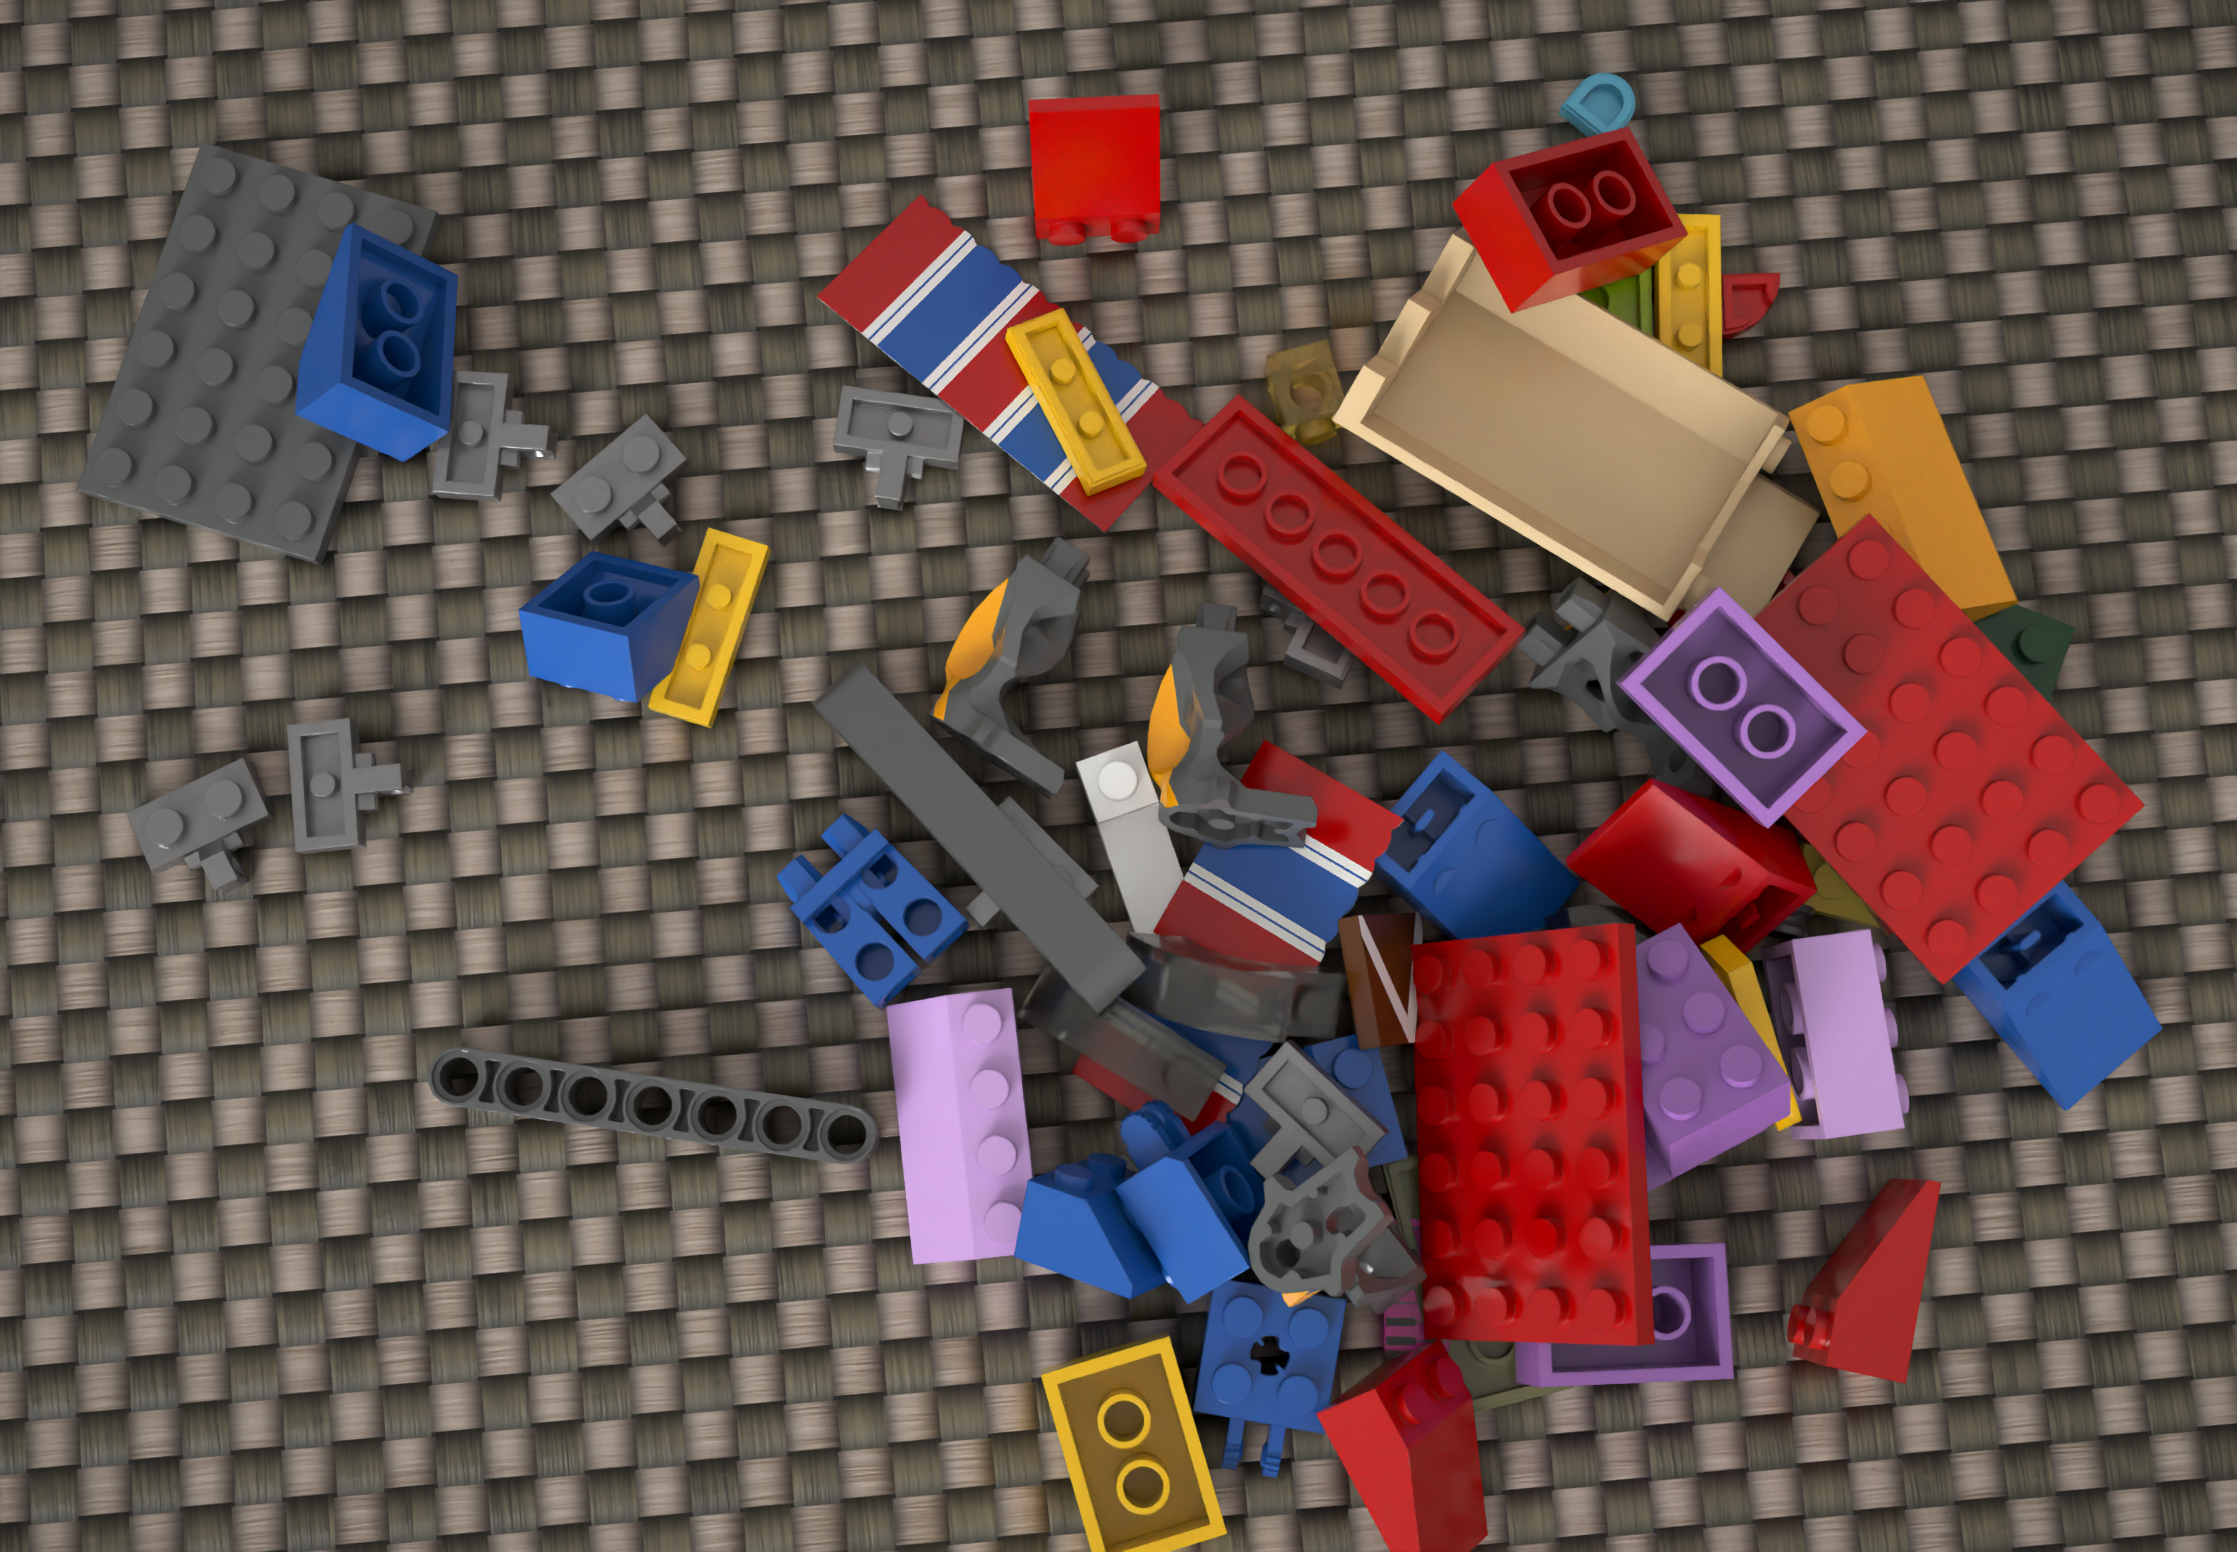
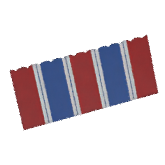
[816,194,1205,533]
[1071,739,1404,1136]

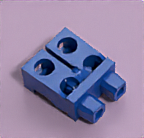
[776,813,971,1010]

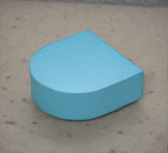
[1558,73,1635,137]

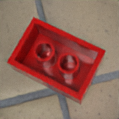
[1452,126,1688,314]

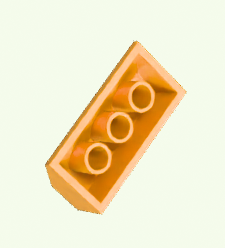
[1788,375,2019,622]

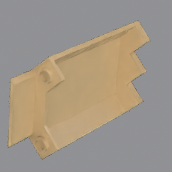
[1332,226,1822,622]

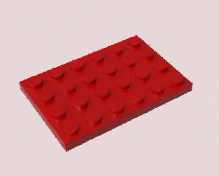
[1752,513,2145,985]
[1410,923,1655,1346]

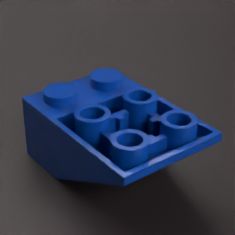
[1372,750,1581,940]
[1951,879,2163,1111]

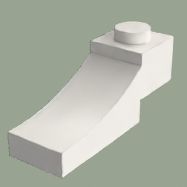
[1076,741,1184,950]

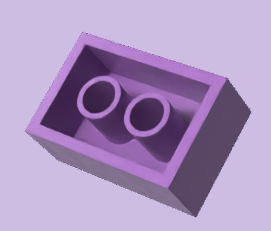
[1615,586,1868,828]
[1636,923,1791,1178]
[1514,1242,1734,1387]

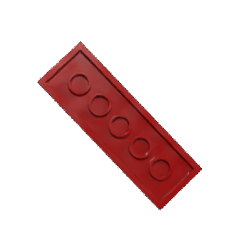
[1152,394,1526,725]

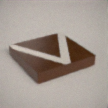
[1337,912,1425,1050]

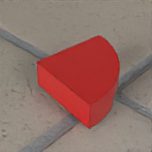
[1721,273,1780,340]

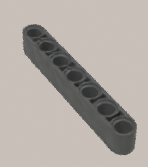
[812,661,1147,1014]
[428,1047,881,1164]

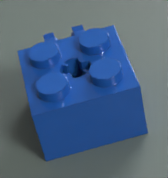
[1114,1099,1266,1305]
[1191,1278,1346,1478]

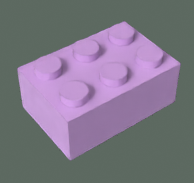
[1760,929,1909,1140]

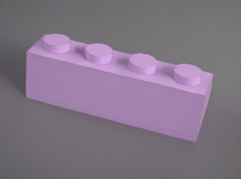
[886,988,1035,1265]

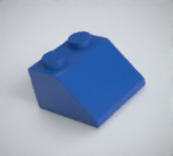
[519,551,700,703]
[1014,1153,1167,1299]

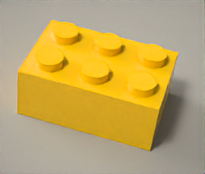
[1041,1331,1227,1552]

